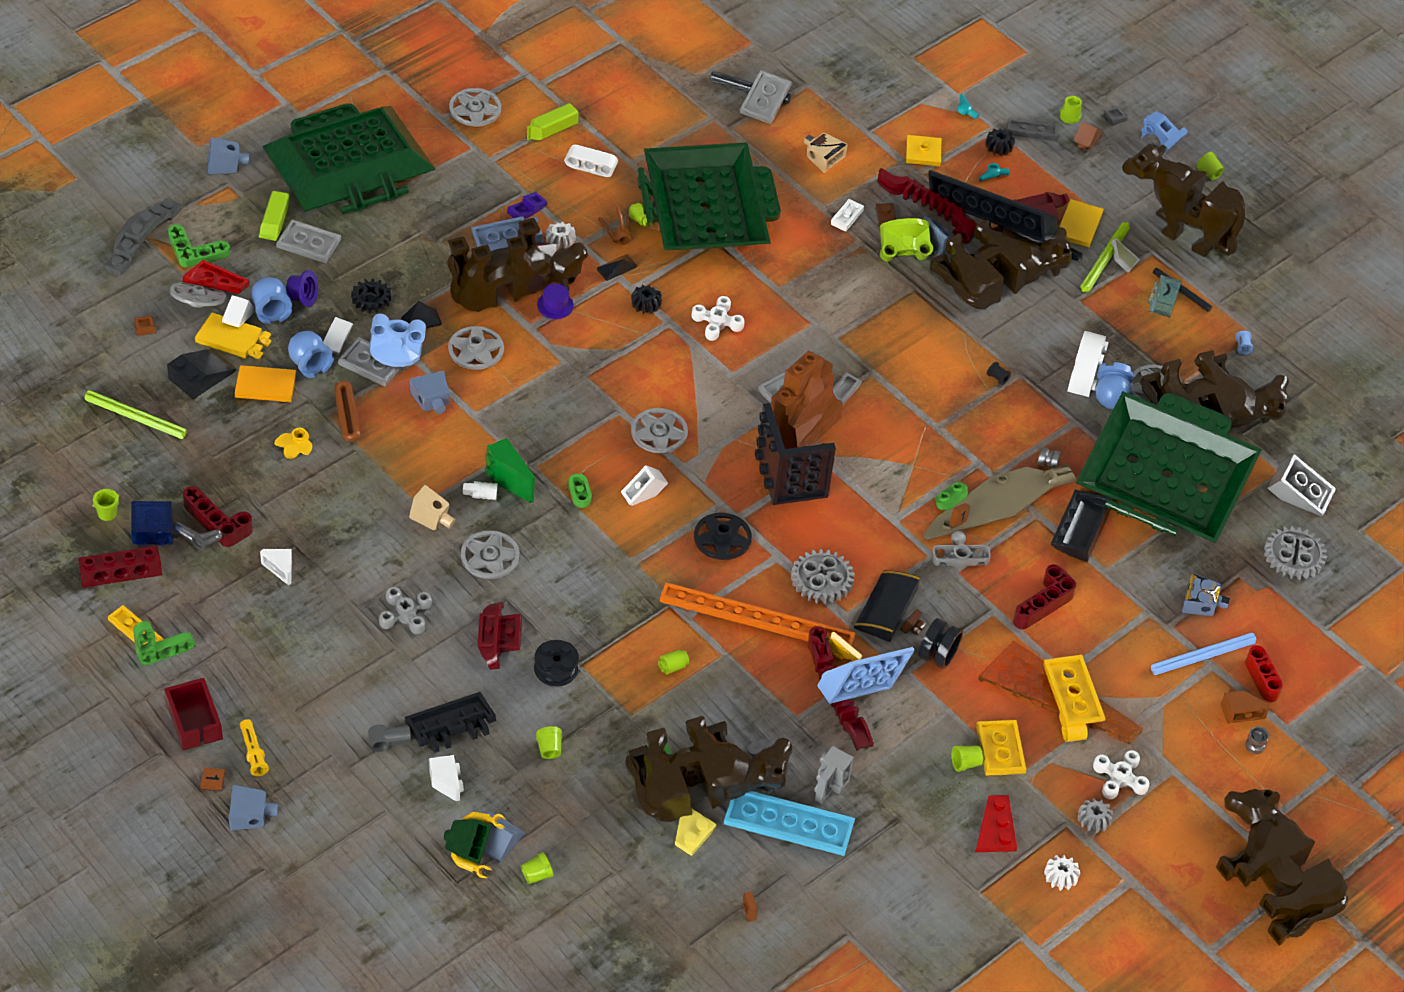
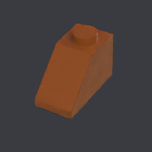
[1073,122,1103,150]
[1221,690,1270,724]

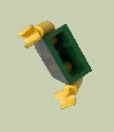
[444,812,506,879]

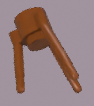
[598,207,633,245]

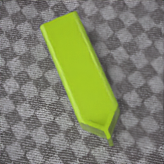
[527,103,579,140]
[259,191,290,241]

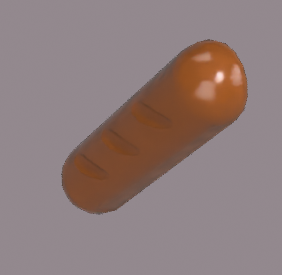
[334,381,361,442]

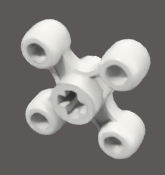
[691,296,745,341]
[1093,750,1150,799]

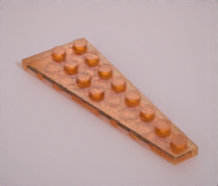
[978,641,1143,745]

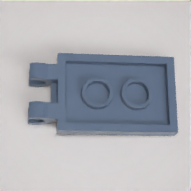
[471,216,543,251]

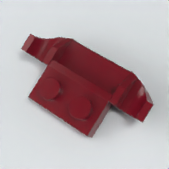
[1013,192,1070,223]
[477,602,522,670]

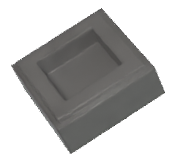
[1103,106,1127,126]

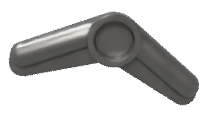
[174,522,222,550]

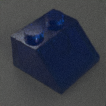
[131,501,174,545]

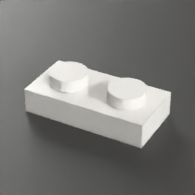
[831,199,864,231]

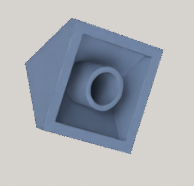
[923,215,964,255]
[483,811,525,863]

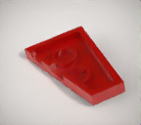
[182,260,250,294]
[975,795,1017,852]

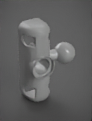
[932,531,991,570]

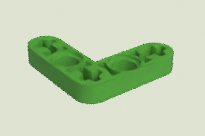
[168,224,230,267]
[133,621,195,665]

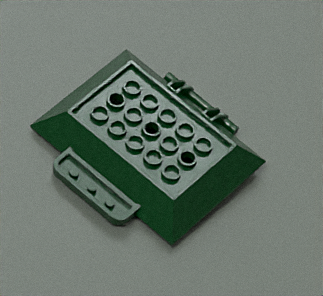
[263,103,436,214]
[637,142,781,251]
[1076,391,1262,543]

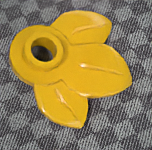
[274,427,312,459]

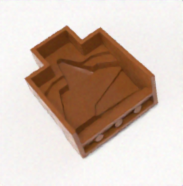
[771,350,843,449]

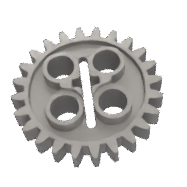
[1264,526,1327,580]
[791,549,855,604]

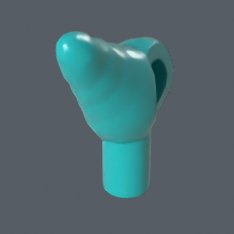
[957,94,979,120]
[979,163,1010,181]

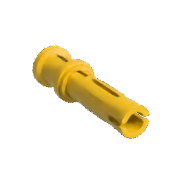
[239,719,269,777]

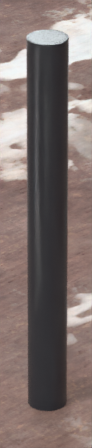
[1153,267,1213,312]

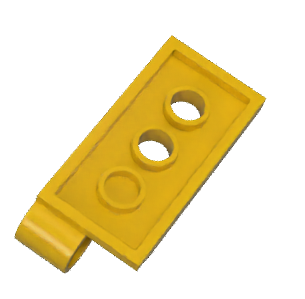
[1043,655,1106,742]

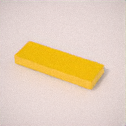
[108,605,164,645]

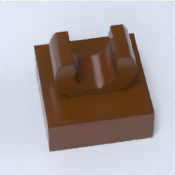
[900,608,926,635]

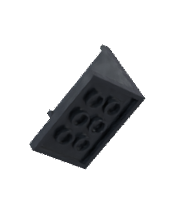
[755,403,836,505]

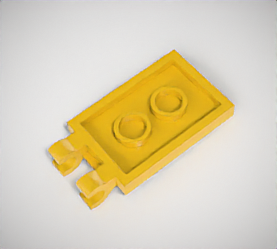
[195,313,272,359]

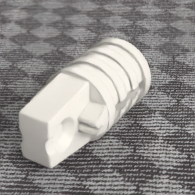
[463,481,498,500]

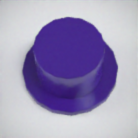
[286,270,318,307]
[537,284,574,319]

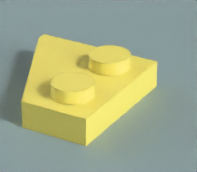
[675,808,717,856]

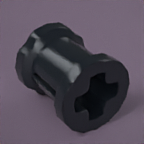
[987,361,1011,385]

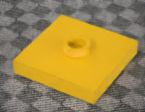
[906,135,942,166]

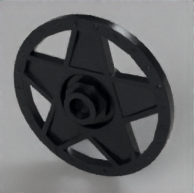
[694,513,752,560]

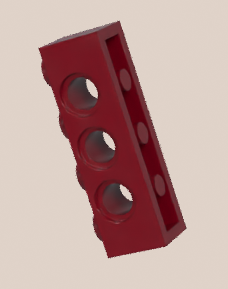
[78,545,162,588]

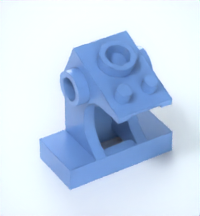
[1141,111,1188,153]

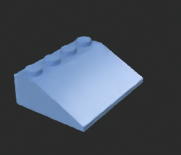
[817,647,915,704]

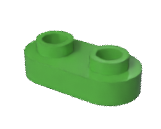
[568,474,592,508]
[935,482,968,510]

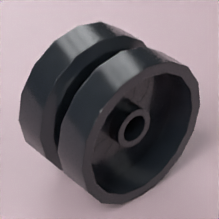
[918,618,963,669]

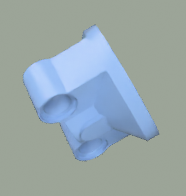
[369,314,426,367]

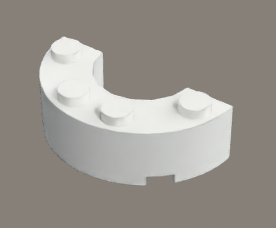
[1068,331,1109,397]

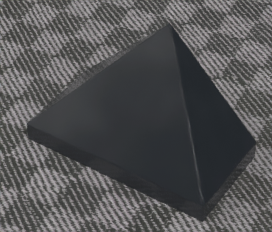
[597,254,637,281]
[401,301,442,328]

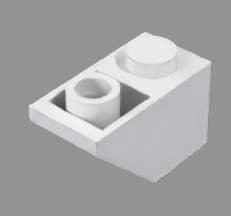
[429,755,464,801]

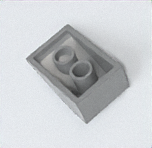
[1267,454,1336,516]

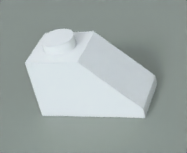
[621,465,668,506]

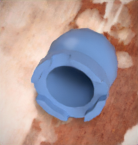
[251,277,292,324]
[288,331,334,378]
[1095,362,1134,409]

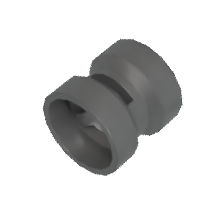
[1037,447,1061,469]
[1245,726,1269,754]

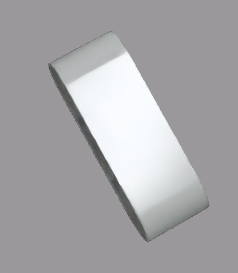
[564,145,618,177]

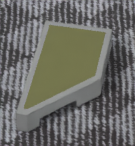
[1111,238,1140,272]

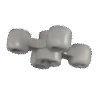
[379,587,432,634]

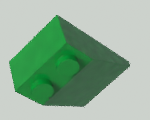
[485,438,535,503]

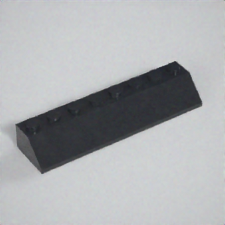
[928,170,1058,243]

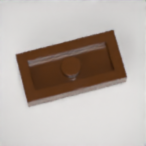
[875,203,897,231]

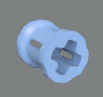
[1235,331,1253,355]

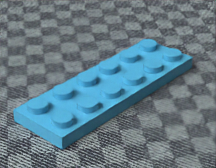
[724,791,855,856]

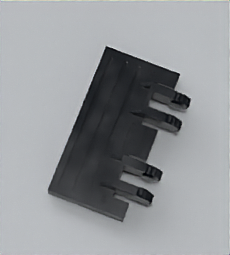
[405,692,496,753]

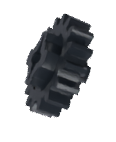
[351,278,391,313]

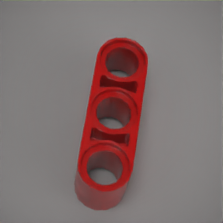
[1245,645,1283,702]

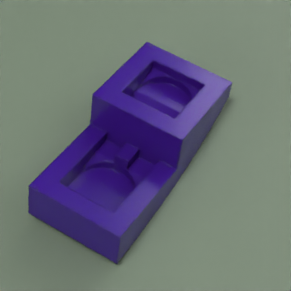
[507,192,547,220]

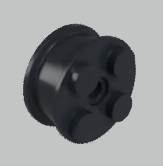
[534,640,579,686]

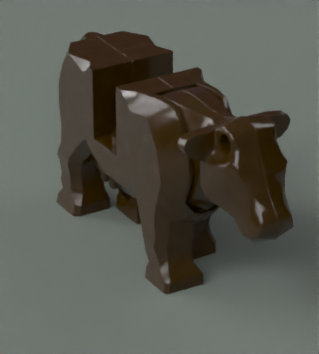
[1122,144,1245,257]
[447,218,588,312]
[930,220,1072,309]
[1139,350,1289,428]
[625,716,792,822]
[1216,789,1348,946]

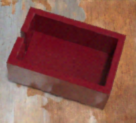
[164,678,223,750]

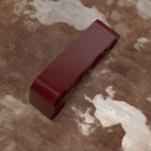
[183,486,253,547]
[1013,564,1076,629]

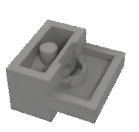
[814,746,854,805]

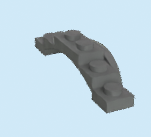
[105,198,182,276]

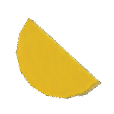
[828,632,862,662]

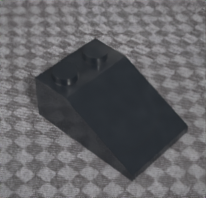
[167,348,236,400]

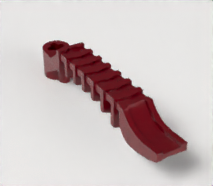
[877,168,977,244]
[808,626,874,751]

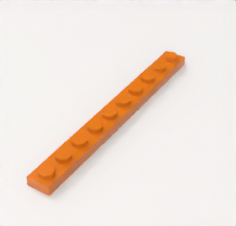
[660,582,855,647]

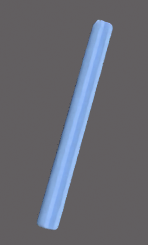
[1150,633,1256,675]

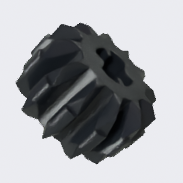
[985,128,1015,156]
[631,284,662,314]

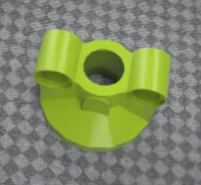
[879,218,933,262]

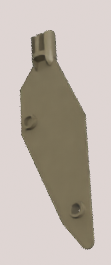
[923,464,1076,540]

